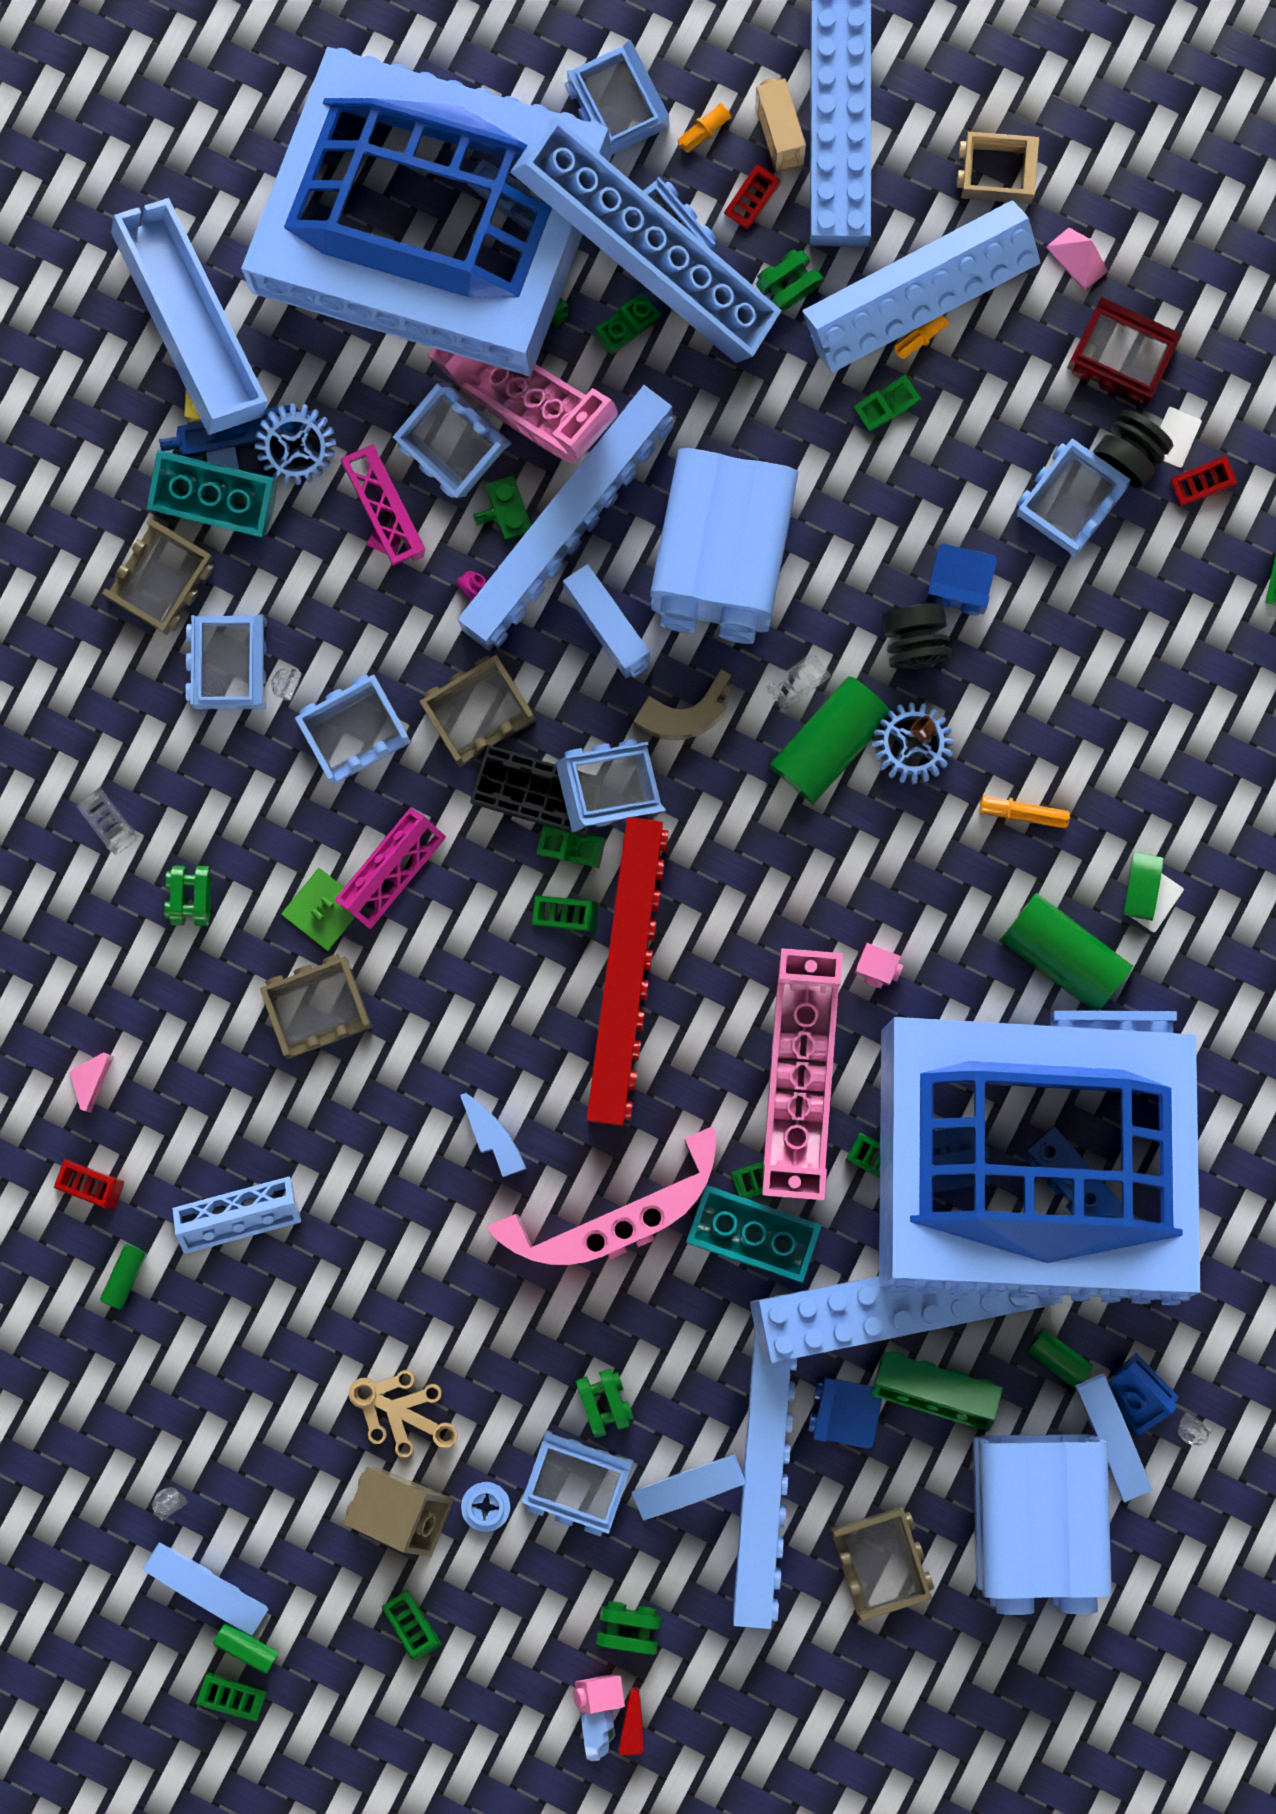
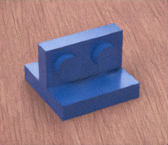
[933,1128,991,1193]
[1107,1352,1179,1436]

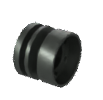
[1093,410,1174,489]
[882,604,952,669]

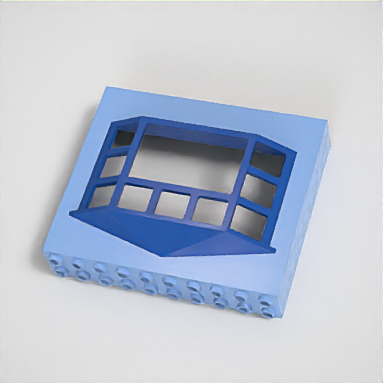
[241,47,612,377]
[879,1017,1200,1305]

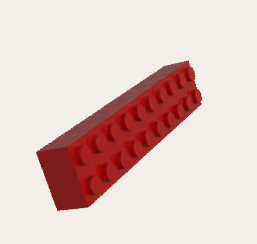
[586,817,669,1127]

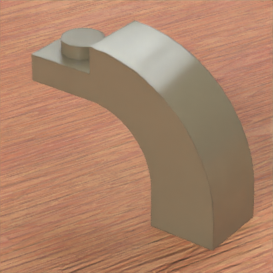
[633,669,733,740]

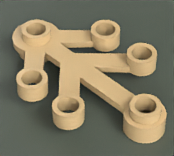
[349,1370,458,1458]

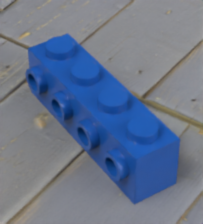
[1025,1127,1135,1219]

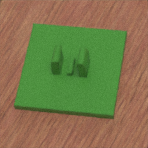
[281,867,366,951]

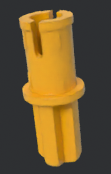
[677,103,732,153]
[893,315,949,360]

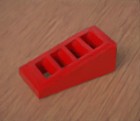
[724,164,782,230]
[1170,455,1238,507]
[53,1159,124,1209]
[618,1686,644,1755]

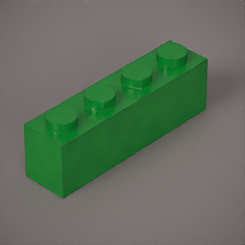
[871,1351,1003,1432]

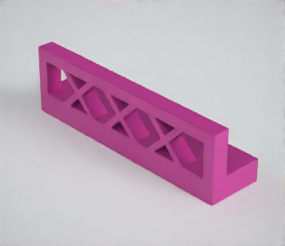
[341,444,425,566]
[334,808,446,929]

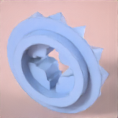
[461,1482,510,1532]

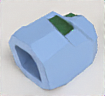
[581,1710,615,1761]

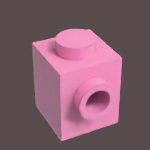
[855,943,903,989]
[573,1675,625,1714]

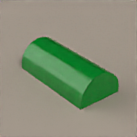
[768,676,890,805]
[999,892,1133,1011]

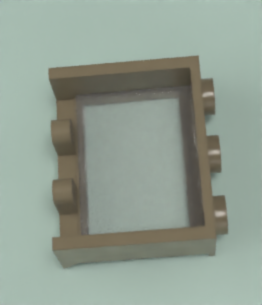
[102,518,214,635]
[419,655,536,768]
[260,954,373,1059]
[830,1507,934,1622]

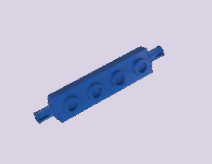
[159,405,319,457]

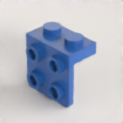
[926,544,997,616]
[808,1377,882,1449]

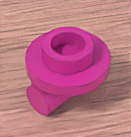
[367,527,400,556]
[456,571,486,603]

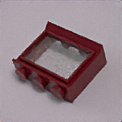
[1067,296,1182,406]

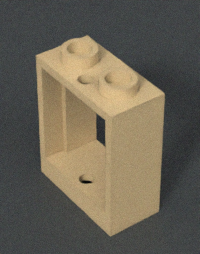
[755,78,806,173]
[957,131,1039,204]

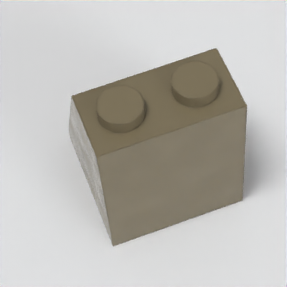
[344,1466,454,1557]

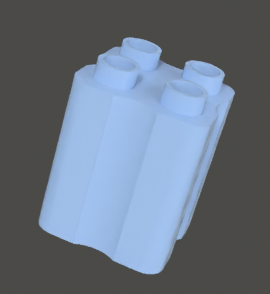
[650,448,798,644]
[973,1434,1112,1615]

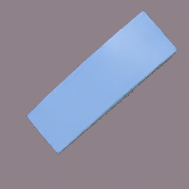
[460,1093,527,1177]

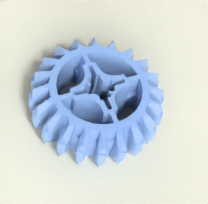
[255,403,336,485]
[872,703,954,784]

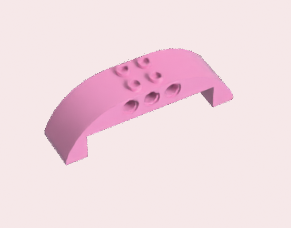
[428,348,618,463]
[762,948,843,1200]
[487,1126,716,1265]

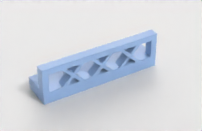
[1050,1011,1177,1033]
[172,1176,301,1254]

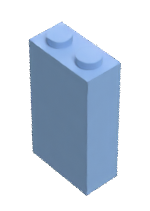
[563,564,650,679]

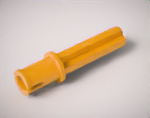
[979,795,1070,829]

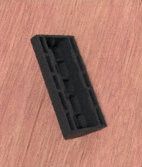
[470,745,603,837]

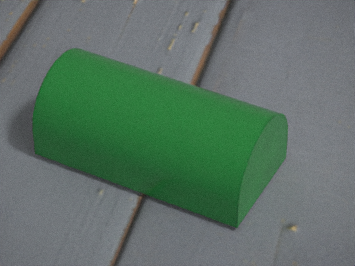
[100,1243,147,1310]
[1025,1328,1093,1390]
[213,1622,279,1674]

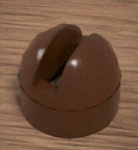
[910,716,937,743]

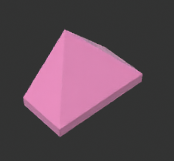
[1046,228,1108,291]
[69,1053,114,1112]

